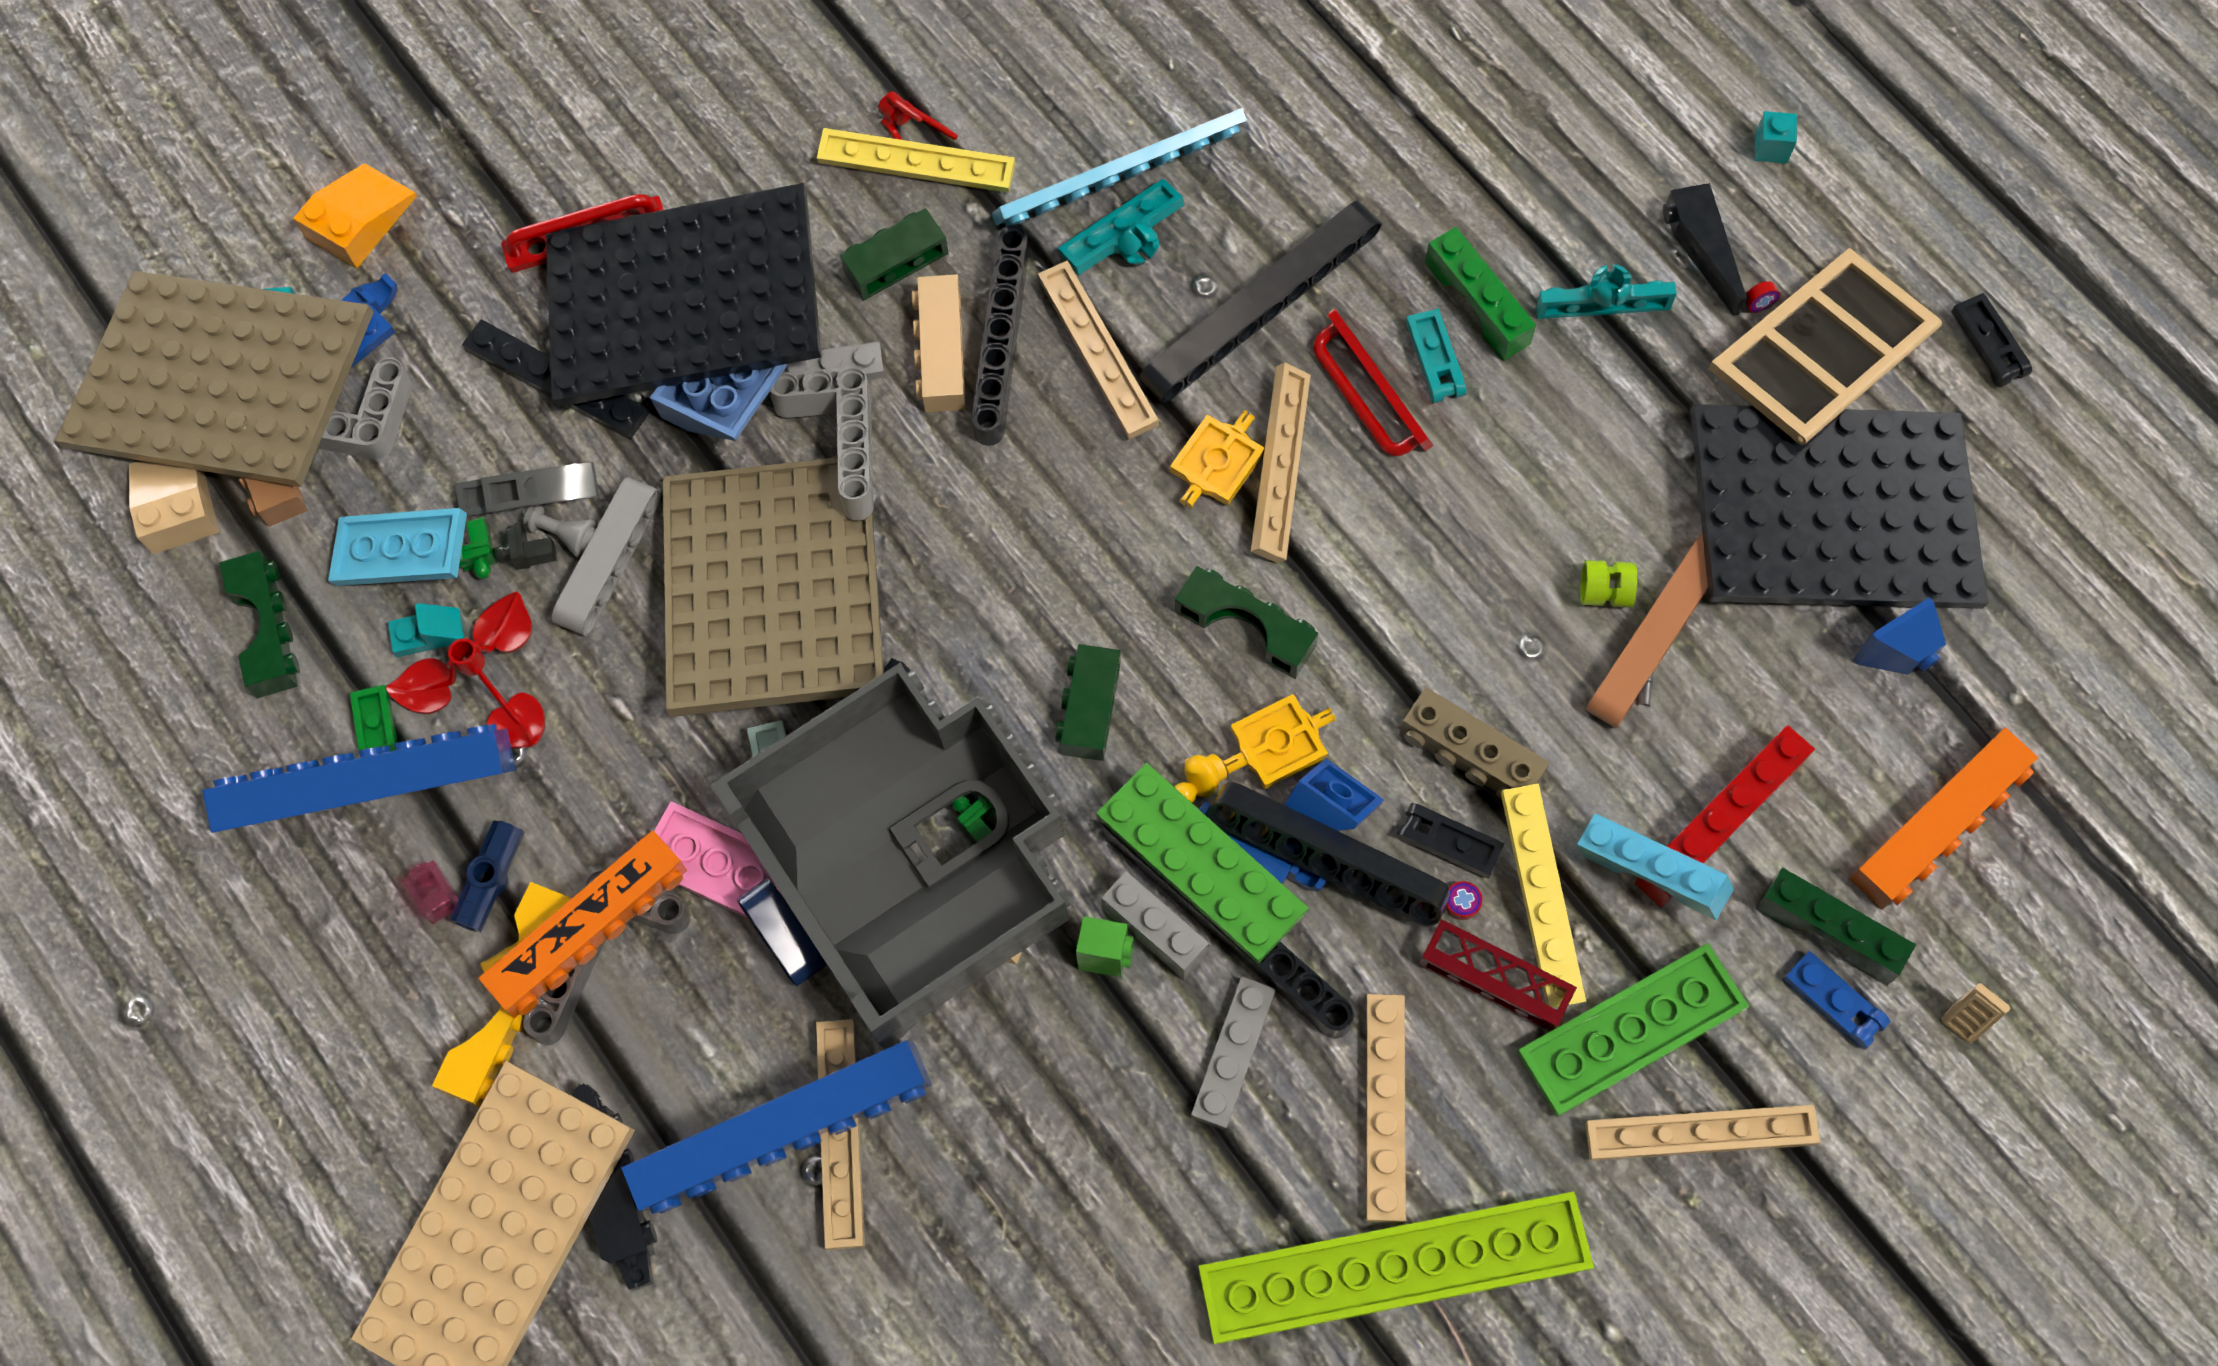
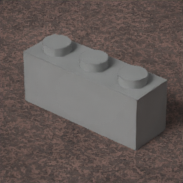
[1101,871,1209,980]

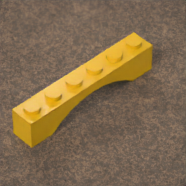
[432,882,571,1108]

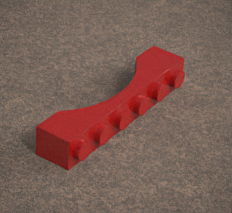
[1634,725,1815,909]

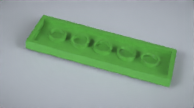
[1096,762,1309,964]
[1517,943,1750,1118]

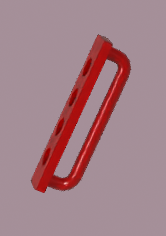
[501,194,664,273]
[1313,309,1434,456]

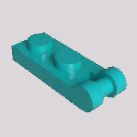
[1406,308,1467,404]

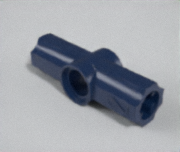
[450,820,525,933]

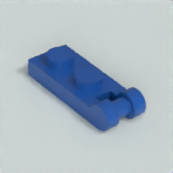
[1782,950,1891,1050]

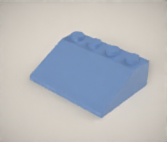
[650,364,788,441]

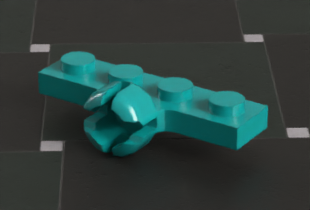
[1058,178,1184,276]
[1536,264,1677,319]

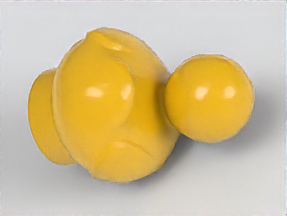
[1174,754,1227,805]

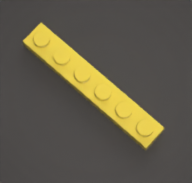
[817,128,1016,193]
[1501,783,1586,1008]

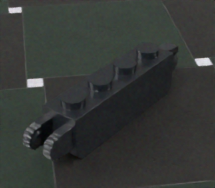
[571,1083,657,1291]

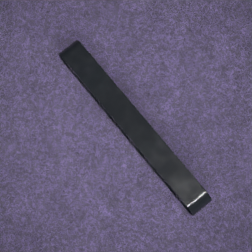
[1139,200,1382,403]
[1101,822,1354,1039]

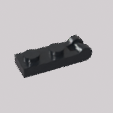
[1951,293,2032,388]
[1395,803,1505,879]

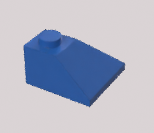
[1853,597,1946,675]
[1284,758,1384,831]

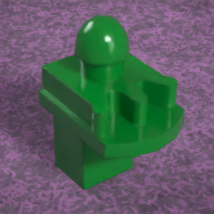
[459,517,497,579]
[952,796,995,843]

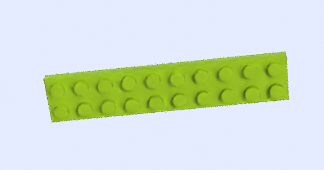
[1198,1191,1594,1345]

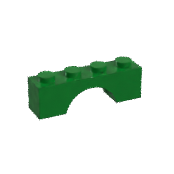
[1425,227,1536,361]

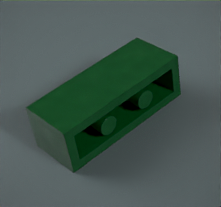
[840,208,949,301]
[1055,644,1121,761]

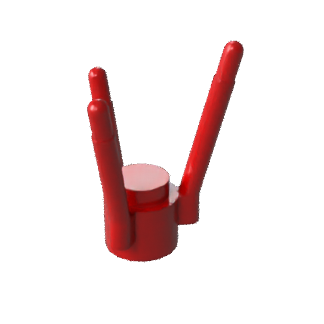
[878,92,958,140]

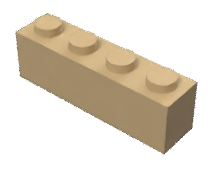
[912,274,966,412]

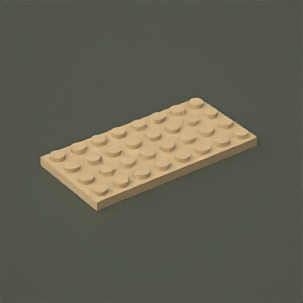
[351,1061,635,1366]

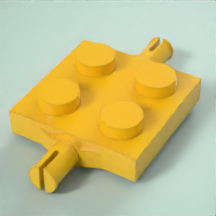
[1170,410,1265,509]
[1222,694,1336,790]

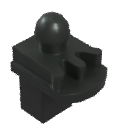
[493,522,557,570]

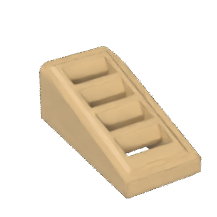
[1941,983,2011,1043]

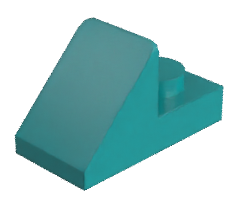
[388,603,465,658]

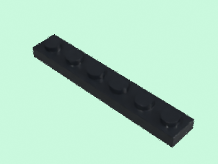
[462,319,649,440]

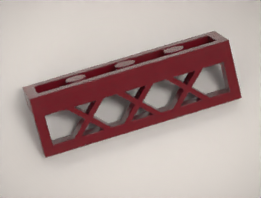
[1419,919,1577,1032]

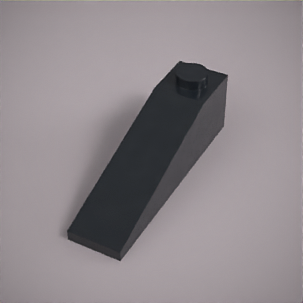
[1663,183,1747,316]

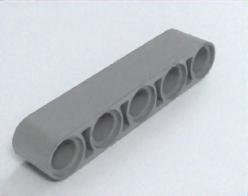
[552,477,661,636]

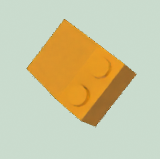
[293,163,417,269]

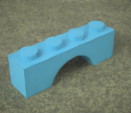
[1577,813,1734,921]

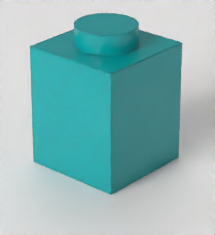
[1754,111,1797,164]

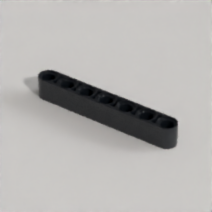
[972,225,1029,446]
[1208,782,1450,926]

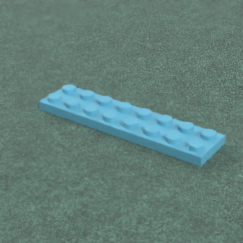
[991,108,1247,226]

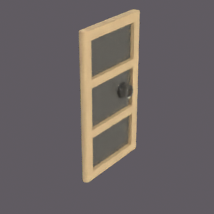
[1708,248,1942,445]

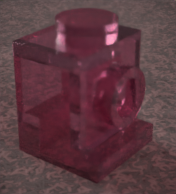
[401,860,459,924]

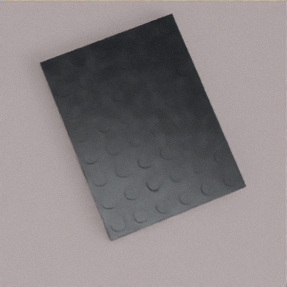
[546,183,822,407]
[1690,404,1989,609]

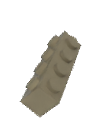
[1400,687,1550,800]

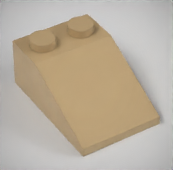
[129,461,220,554]

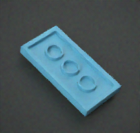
[328,508,467,586]

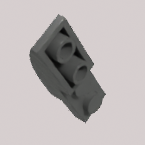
[455,462,599,517]

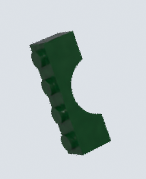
[219,550,300,698]
[1175,565,1319,679]
[1755,867,1916,986]

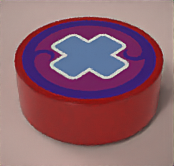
[1745,281,1780,313]
[1445,881,1482,920]

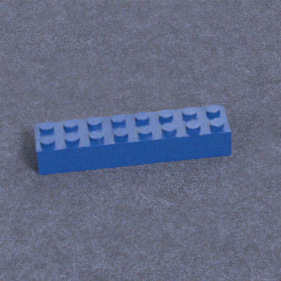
[202,724,516,833]
[622,1040,932,1215]

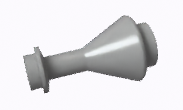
[523,505,597,558]

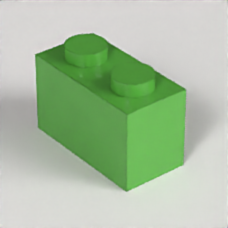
[1076,916,1134,978]

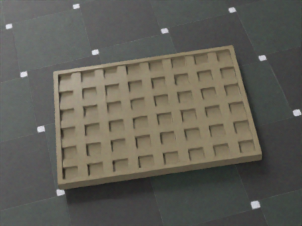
[55,271,374,487]
[663,457,884,717]

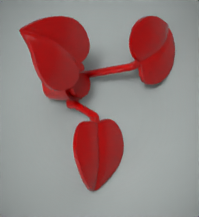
[386,591,545,749]

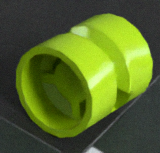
[1580,560,1637,608]

